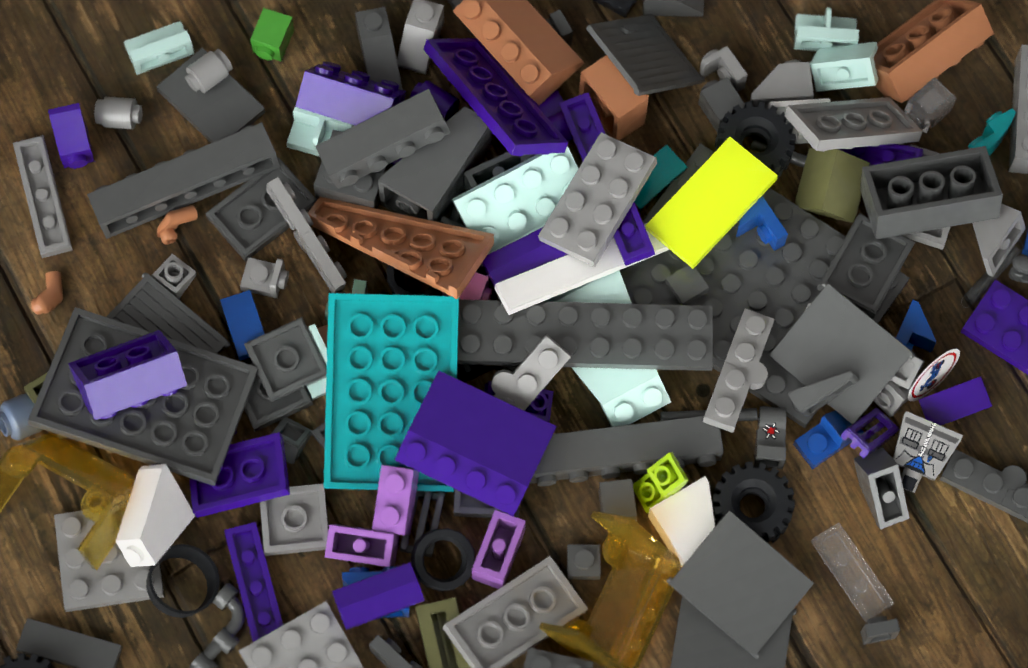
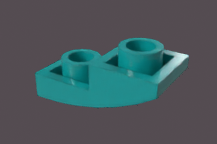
[968,108,1016,156]
[634,145,688,210]

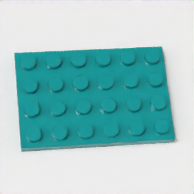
[324,293,459,492]

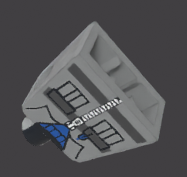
[893,411,963,493]

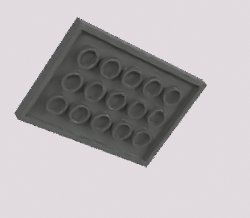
[28,307,258,486]

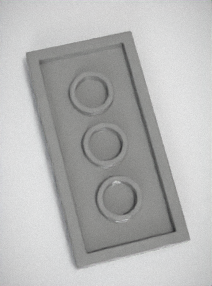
[785,97,923,152]
[538,132,657,267]
[443,556,588,668]

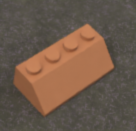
[453,0,585,106]
[874,0,994,103]

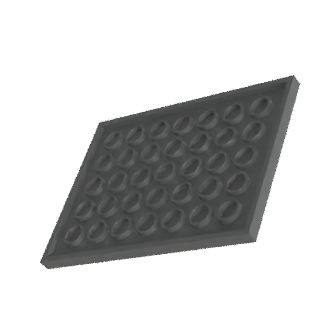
[620,143,910,428]

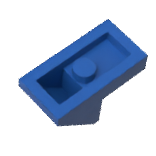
[736,196,788,251]
[896,300,936,352]
[793,410,864,470]

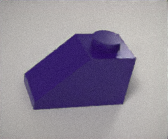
[48,103,95,169]

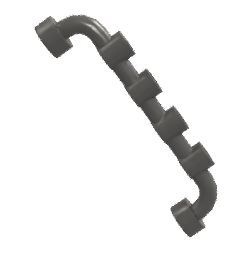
[189,582,245,668]

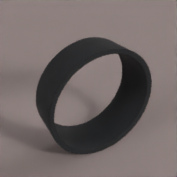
[146,544,220,618]

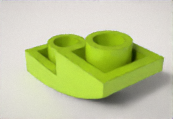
[633,452,688,513]

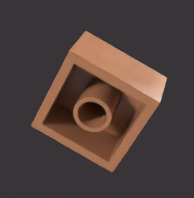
[579,55,649,141]

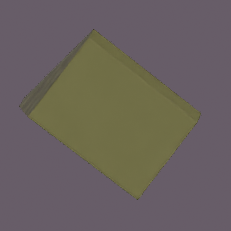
[794,148,870,223]

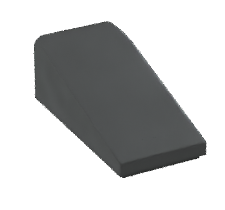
[787,371,859,417]

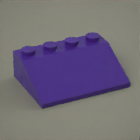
[394,370,557,517]

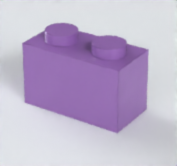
[372,465,419,535]
[472,510,526,589]
[325,524,399,567]

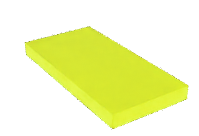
[645,137,778,269]

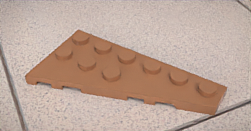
[308,197,494,300]

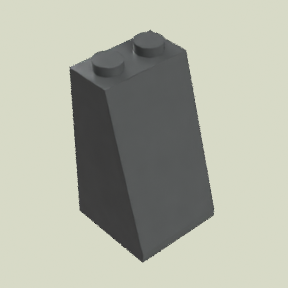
[378,106,492,222]

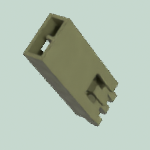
[415,597,470,668]

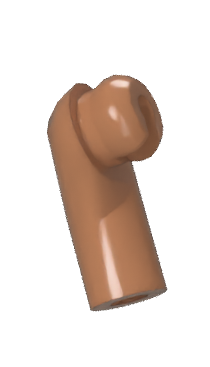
[157,205,198,245]
[31,271,63,315]

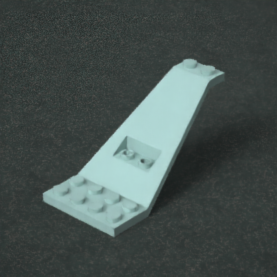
[452,145,671,427]

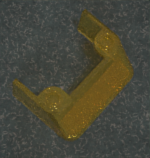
[0,433,136,570]
[539,511,681,668]

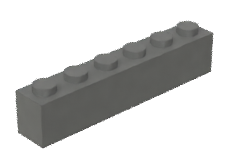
[87,122,280,239]
[530,416,724,487]

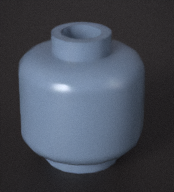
[0,393,42,441]

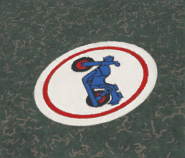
[908,349,960,401]

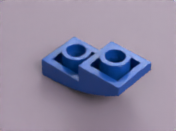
[220,290,265,361]

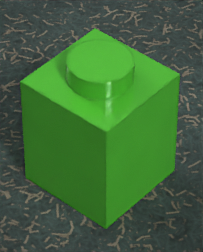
[250,8,294,61]

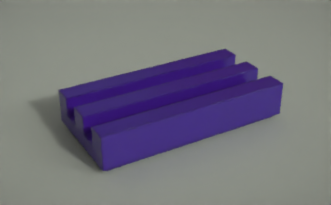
[840,407,900,459]

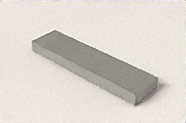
[13,135,73,258]

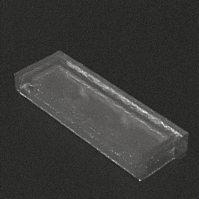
[811,522,894,622]

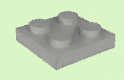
[260,483,328,556]

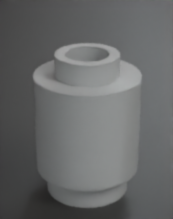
[185,49,233,93]
[94,97,142,129]

